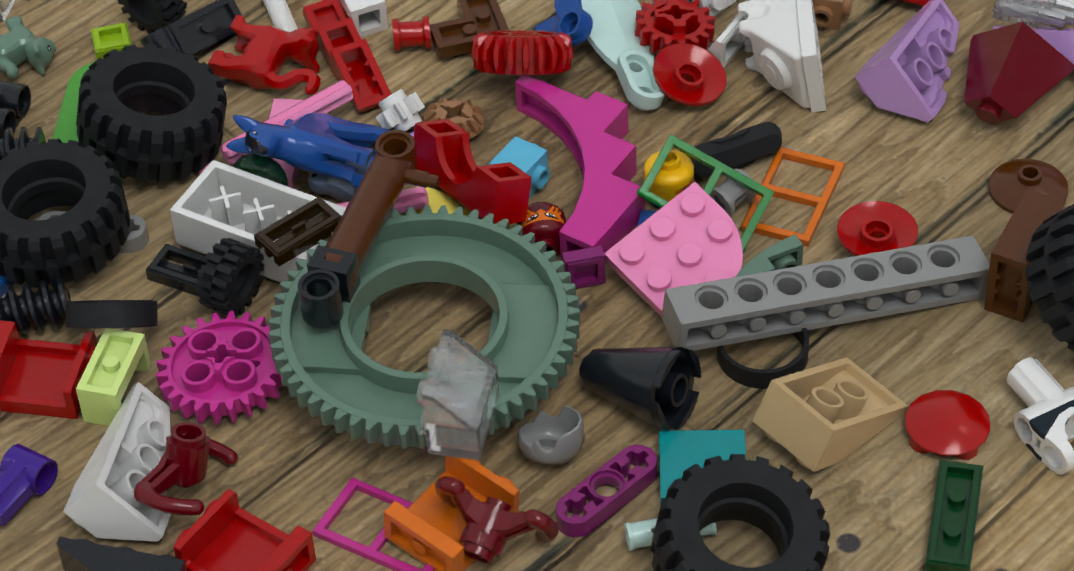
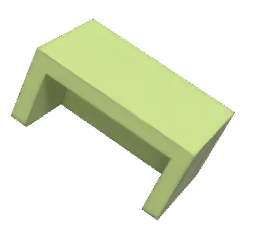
[76,328,151,426]

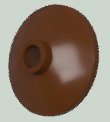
[988,159,1068,214]

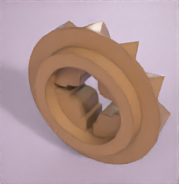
[424,97,485,139]

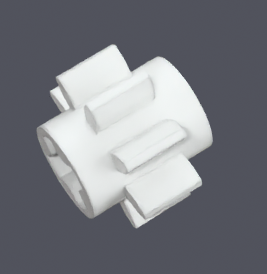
[375,89,425,132]

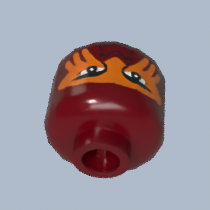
[515,202,567,256]

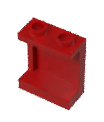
[0,320,98,419]
[173,489,316,571]

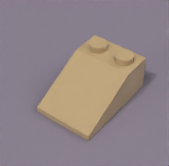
[752,357,908,472]

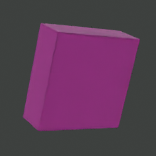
[562,245,606,289]

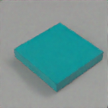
[659,429,746,503]

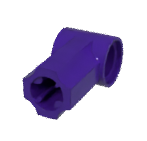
[0,444,58,526]

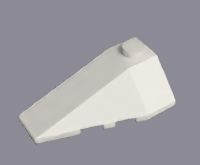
[63,382,171,542]

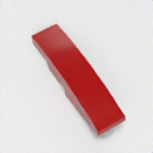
[303,0,391,113]

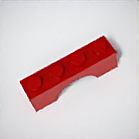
[414,119,532,225]

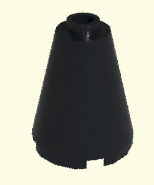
[579,347,701,431]

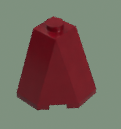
[964,21,1074,124]

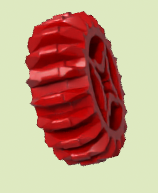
[471,30,573,75]

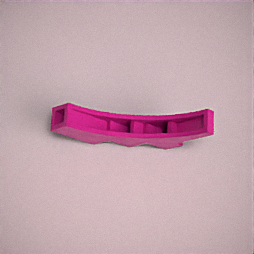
[515,75,645,260]

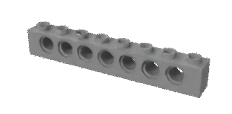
[661,236,990,351]

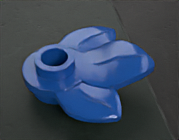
[535,0,593,46]

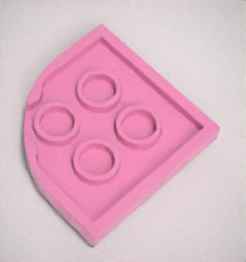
[604,182,743,317]

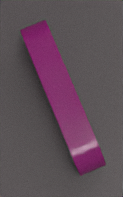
[556,444,657,537]

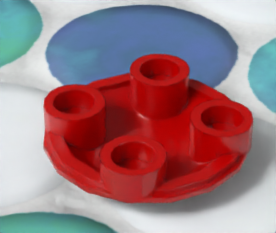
[905,390,991,460]

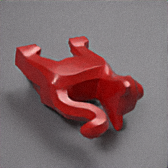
[208,15,321,95]

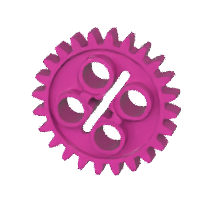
[156,311,284,425]

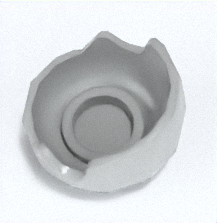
[517,406,584,466]

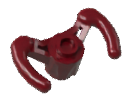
[134,422,239,516]
[435,476,559,565]

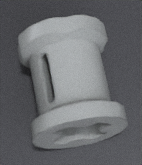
[709,169,756,216]

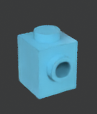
[489,136,550,199]

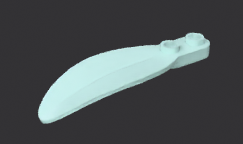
[581,0,665,110]

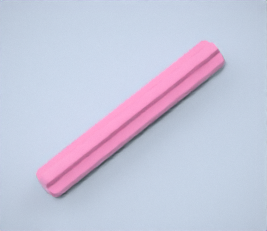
[220,80,353,164]

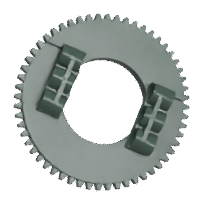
[269,205,580,449]

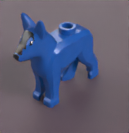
[226,112,391,188]

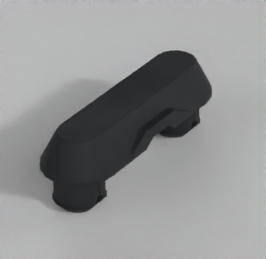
[687,122,782,180]

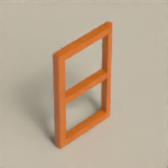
[740,147,845,247]

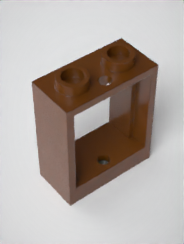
[984,189,1066,323]

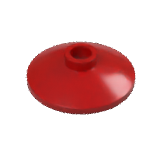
[653,43,726,106]
[837,201,918,256]

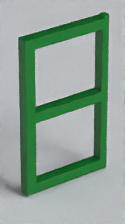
[636,134,774,253]

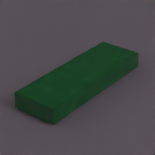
[924,460,983,571]

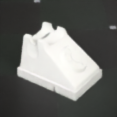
[737,0,827,113]

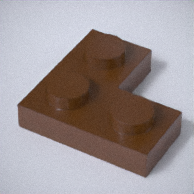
[430,0,509,59]

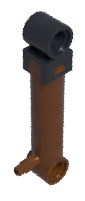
[297,130,440,329]

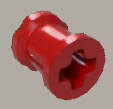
[392,16,431,52]

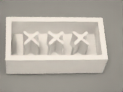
[170,160,346,283]

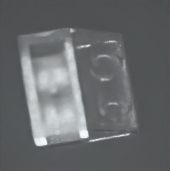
[417,329,499,461]

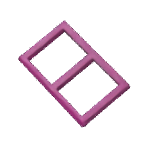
[312,477,434,571]

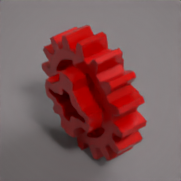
[634,0,715,54]

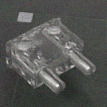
[991,0,1074,29]

